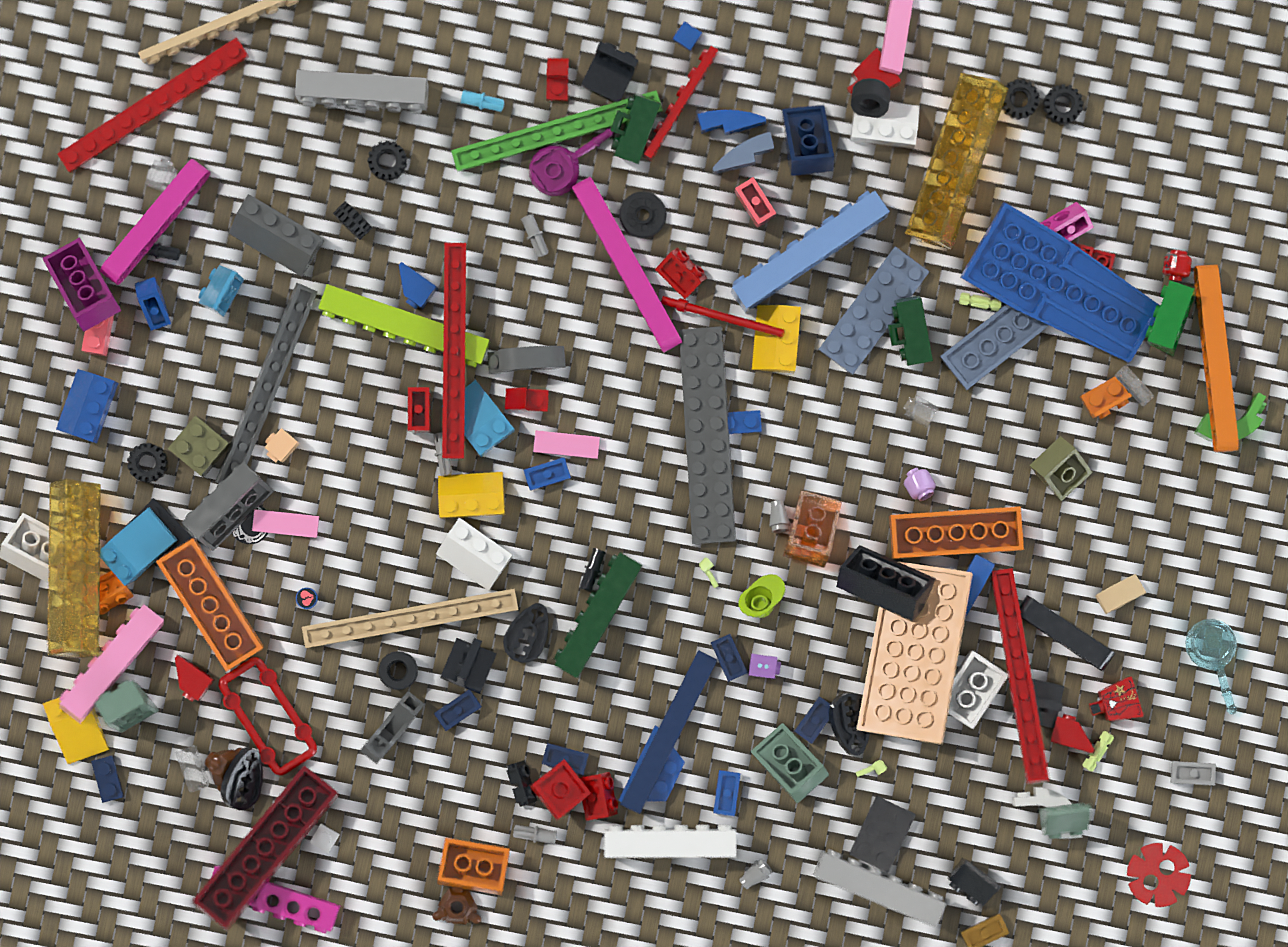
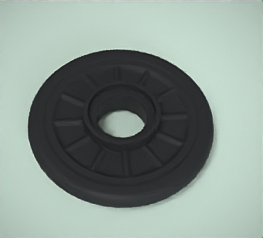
[619,191,666,238]

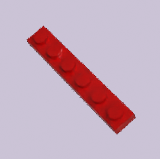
[644,45,718,161]

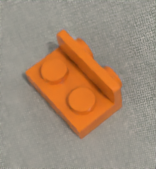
[1080,375,1132,419]
[80,571,134,616]

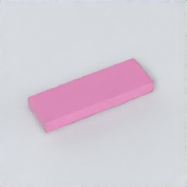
[533,430,600,459]
[252,509,319,538]

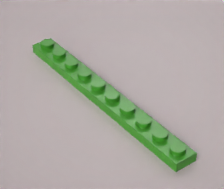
[451,90,663,172]

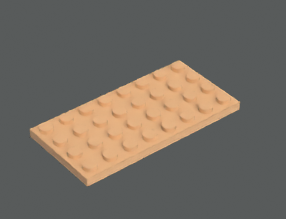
[857,561,973,744]

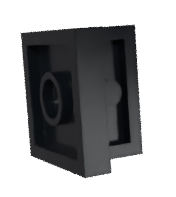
[440,638,497,694]
[1012,679,1064,728]

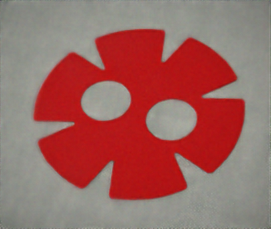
[1127,843,1191,907]

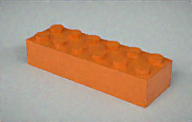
[889,507,1024,559]
[156,537,264,671]

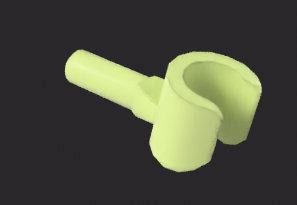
[699,557,719,588]
[856,760,887,777]

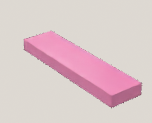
[879,0,913,75]

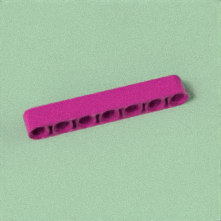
[100,159,210,285]

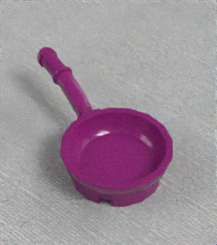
[529,128,615,196]

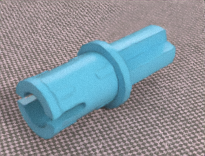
[461,90,504,112]

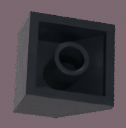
[947,858,1001,906]

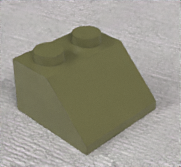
[1029,436,1092,502]

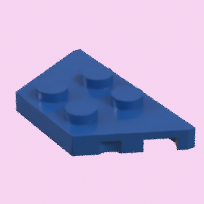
[619,725,685,802]

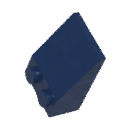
[782,105,834,176]

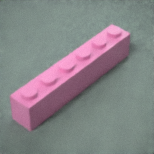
[59,605,164,723]

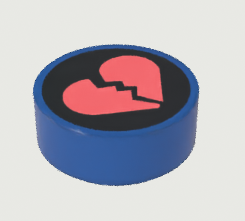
[296,587,318,609]

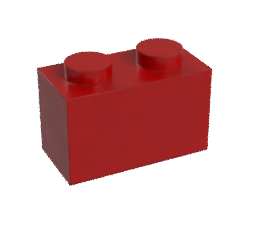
[408,387,431,432]

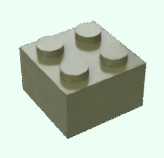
[168,415,230,477]

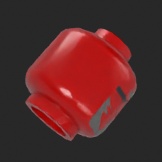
[1162,250,1192,282]

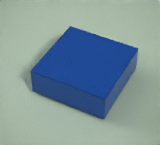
[673,21,702,51]

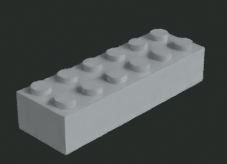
[295,70,429,114]
[813,849,946,928]

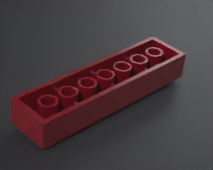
[192,765,339,932]

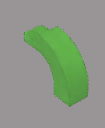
[1194,392,1266,442]

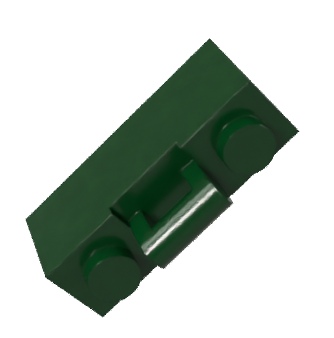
[610,93,660,164]
[888,296,933,366]

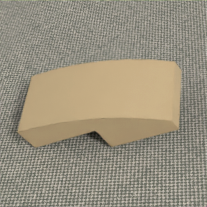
[1095,574,1146,614]

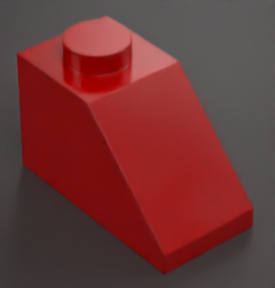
[175,655,215,702]
[1051,714,1095,754]

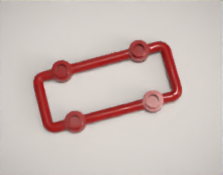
[218,657,317,776]

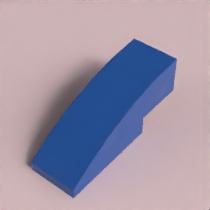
[697,110,766,136]
[965,554,995,618]

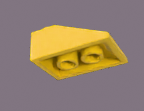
[43,697,109,764]

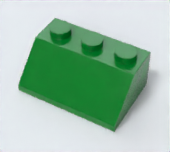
[1145,280,1196,356]

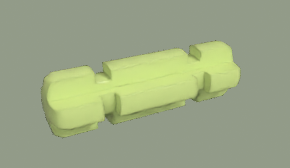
[959,292,1002,312]
[1082,731,1114,772]

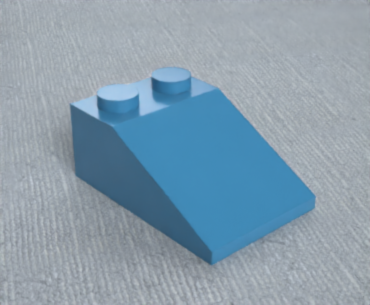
[198,265,244,317]
[442,380,515,457]
[97,507,177,586]

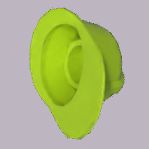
[738,574,785,618]

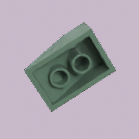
[94,680,159,733]
[750,723,829,804]
[1039,803,1091,839]

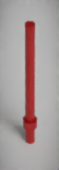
[661,296,785,338]

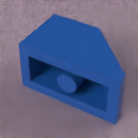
[399,262,437,310]
[134,277,171,330]

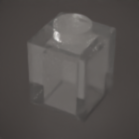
[145,158,177,192]
[903,395,939,428]

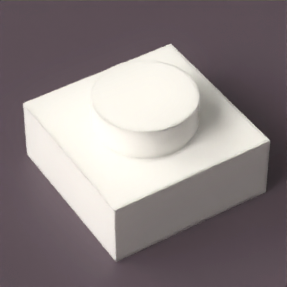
[310,823,340,853]

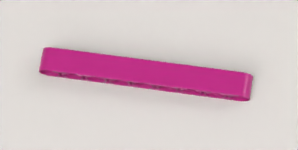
[572,177,683,353]

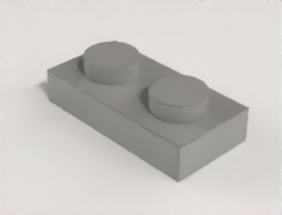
[1170,761,1216,785]

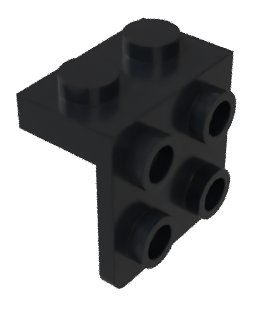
[582,42,639,102]

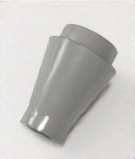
[769,500,791,533]
[739,859,772,889]

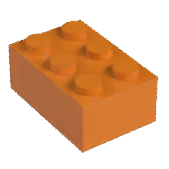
[437,838,510,895]

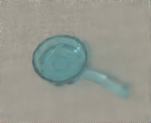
[1185,619,1237,715]

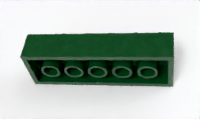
[553,552,642,678]

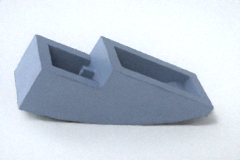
[712,132,774,175]

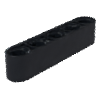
[1019,595,1115,672]

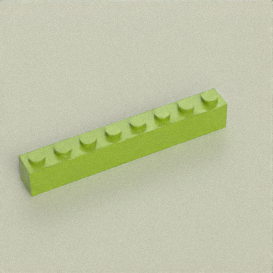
[318,284,490,368]

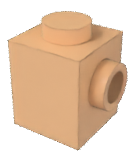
[264,428,300,463]

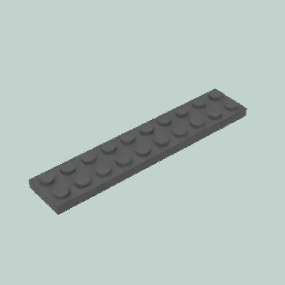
[679,326,736,544]

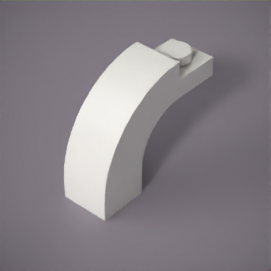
[1012,787,1082,839]

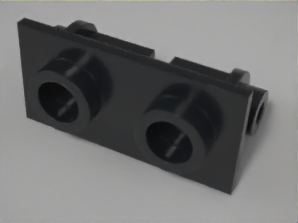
[506,760,538,807]

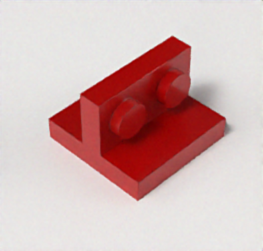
[530,759,591,820]

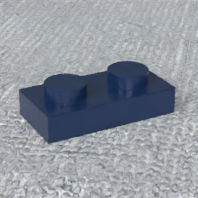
[710,634,748,682]
[434,690,482,731]
[794,696,831,744]
[542,743,589,775]
[91,755,124,803]

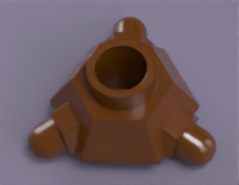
[205,747,242,792]
[432,887,481,924]

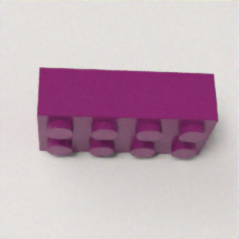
[42,237,121,332]

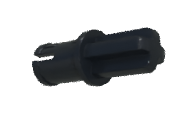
[145,242,181,261]
[580,548,606,591]

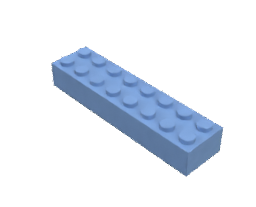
[731,191,890,313]

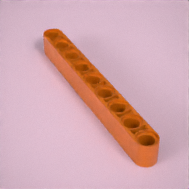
[1193,264,1239,452]

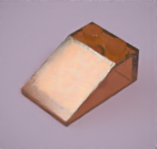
[783,490,842,568]

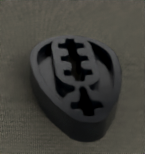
[503,603,549,663]
[829,693,870,756]
[220,747,263,810]

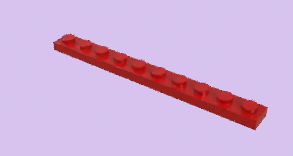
[57,37,249,173]
[442,243,467,459]
[991,568,1050,784]

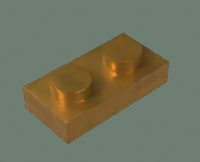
[960,913,1009,947]

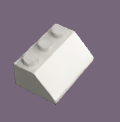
[850,102,919,149]
[0,513,80,587]
[436,518,513,591]
[948,651,1008,729]

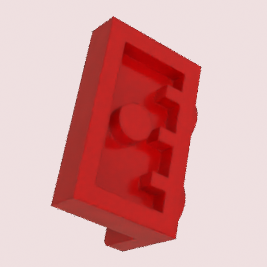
[655,248,707,299]
[580,772,618,821]

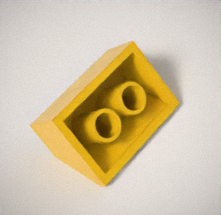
[752,305,801,373]
[438,472,505,519]

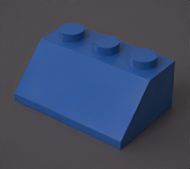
[56,369,118,444]

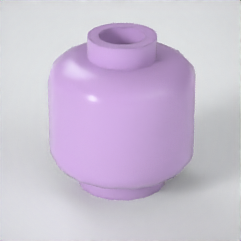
[904,468,936,501]

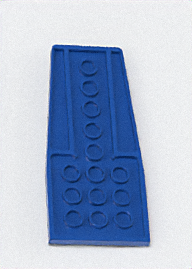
[960,202,1160,362]

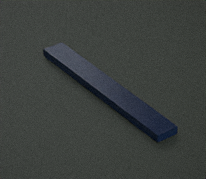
[620,650,717,815]

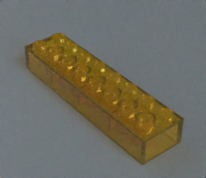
[905,73,1009,250]
[48,479,101,658]

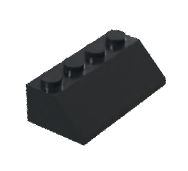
[836,545,936,621]

